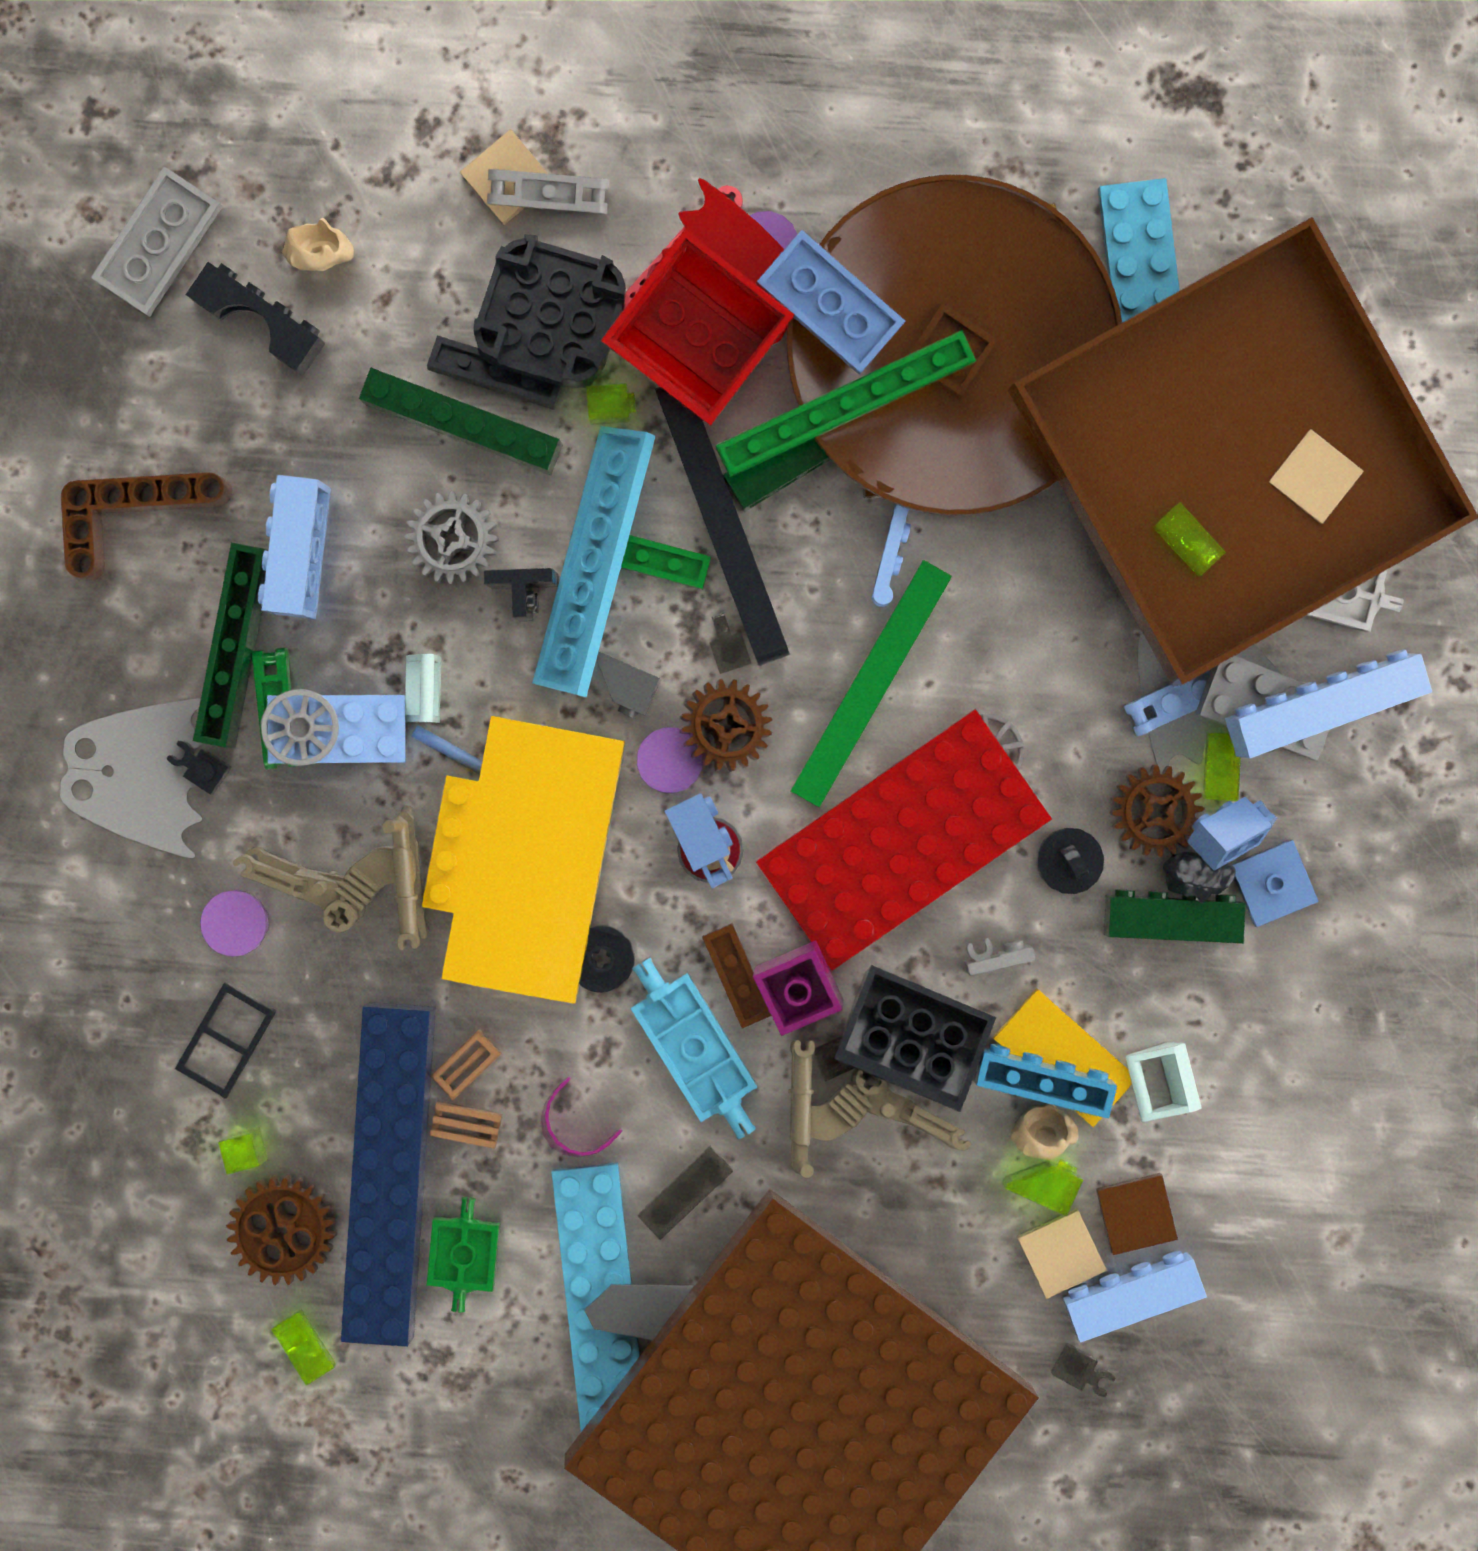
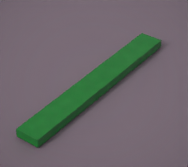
[715,330,976,478]
[791,560,952,808]

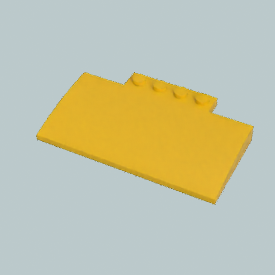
[422,716,625,1004]

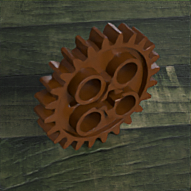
[226,1175,337,1285]

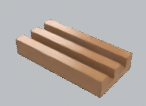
[430,1029,502,1100]
[430,1102,503,1149]

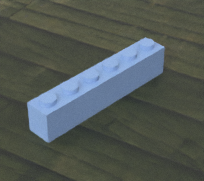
[1225,649,1432,758]

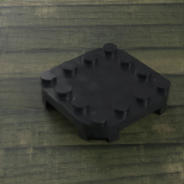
[473,234,626,388]

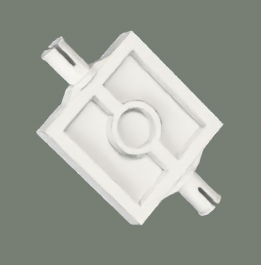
[1306,569,1404,632]

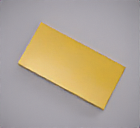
[992,988,1132,1128]

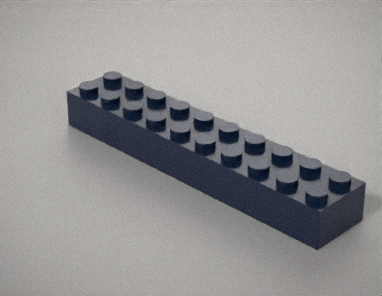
[341,1002,436,1347]

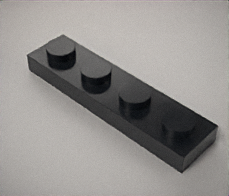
[427,335,563,410]

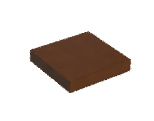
[1096,1173,1178,1255]

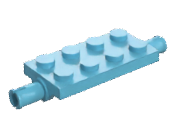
[631,957,758,1140]

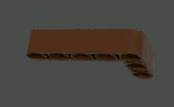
[61,472,232,580]

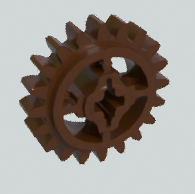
[679,679,772,772]
[1110,765,1205,857]

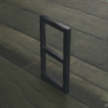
[175,982,276,1099]

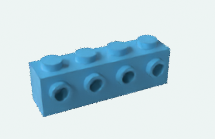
[973,1044,1117,1119]

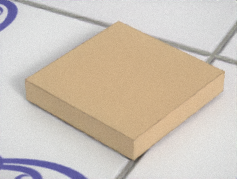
[460,129,548,225]
[1269,429,1364,524]
[1017,1208,1107,1299]

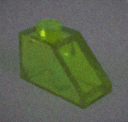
[1002,1159,1083,1216]

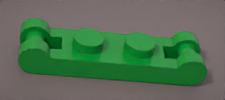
[252,647,296,770]

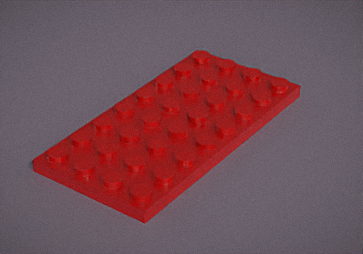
[756,709,1052,971]

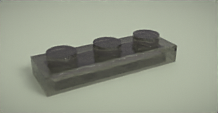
[637,1145,733,1240]

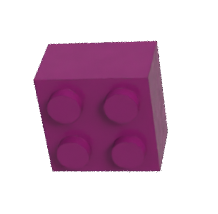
[753,940,844,1036]

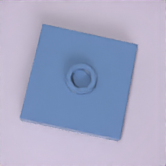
[1231,840,1319,927]

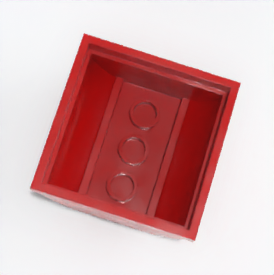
[601,229,795,426]

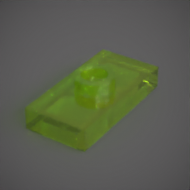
[1203,732,1241,801]

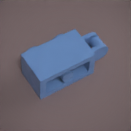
[665,793,733,888]
[1187,797,1277,871]

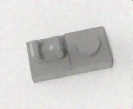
[964,938,1036,976]

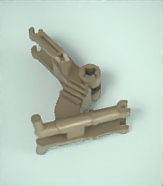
[233,805,429,950]
[788,1040,971,1178]

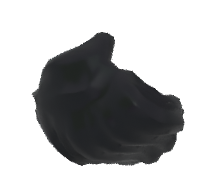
[1163,852,1236,903]

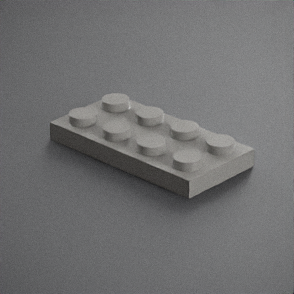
[91,166,223,317]
[1195,656,1330,761]

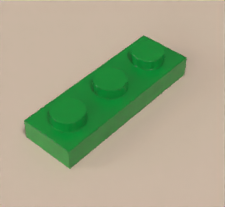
[621,535,711,590]

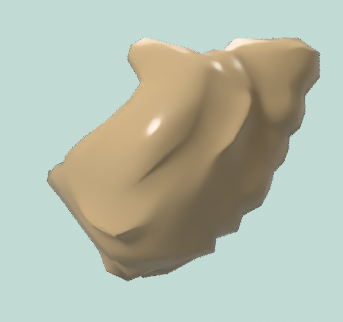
[282,218,354,271]
[1011,1103,1078,1160]

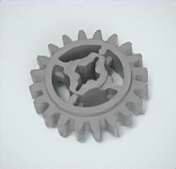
[405,491,499,585]

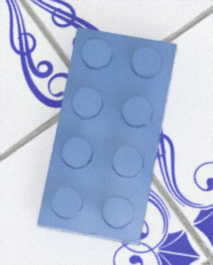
[756,230,905,375]

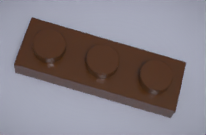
[702,923,771,1029]

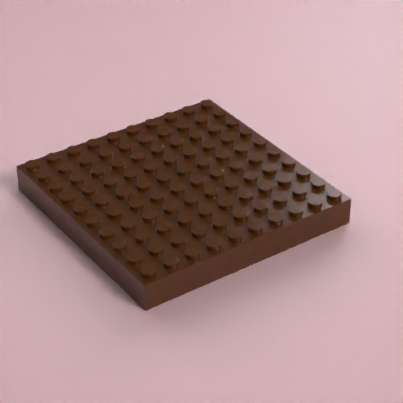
[1008,217,1478,687]
[564,1189,1039,1551]

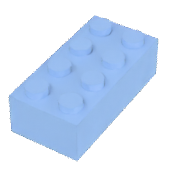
[258,475,331,620]
[267,695,406,763]

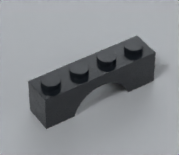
[186,262,325,376]

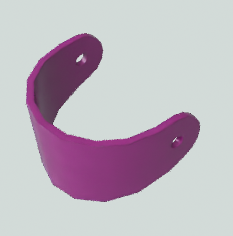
[540,1076,623,1157]

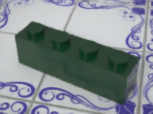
[723,438,831,513]
[1104,889,1246,944]

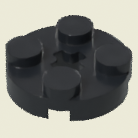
[579,925,635,993]

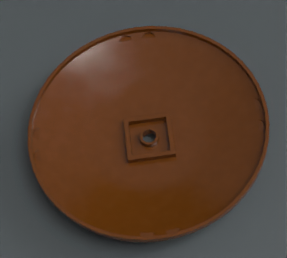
[787,175,1122,515]

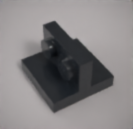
[484,568,559,622]

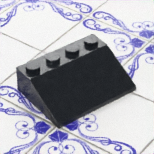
[834,965,996,1112]

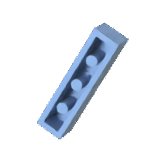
[1062,1251,1207,1343]

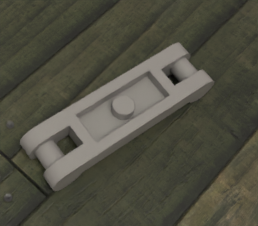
[487,169,609,214]

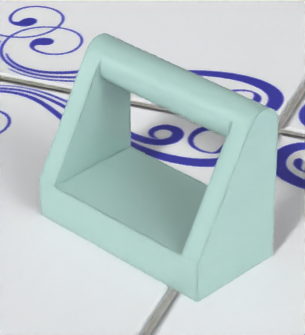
[405,654,442,723]
[1125,1042,1202,1122]

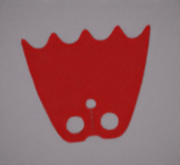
[662,178,788,344]

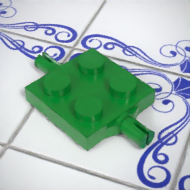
[426,1197,500,1313]

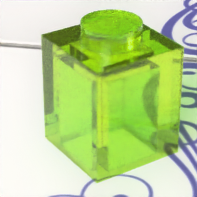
[586,383,636,425]
[218,1127,268,1175]

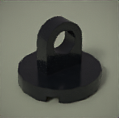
[1036,828,1104,894]

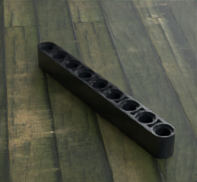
[655,387,790,666]

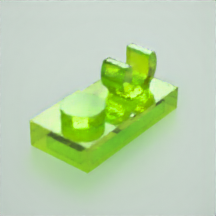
[1153,502,1226,577]
[271,1309,337,1386]

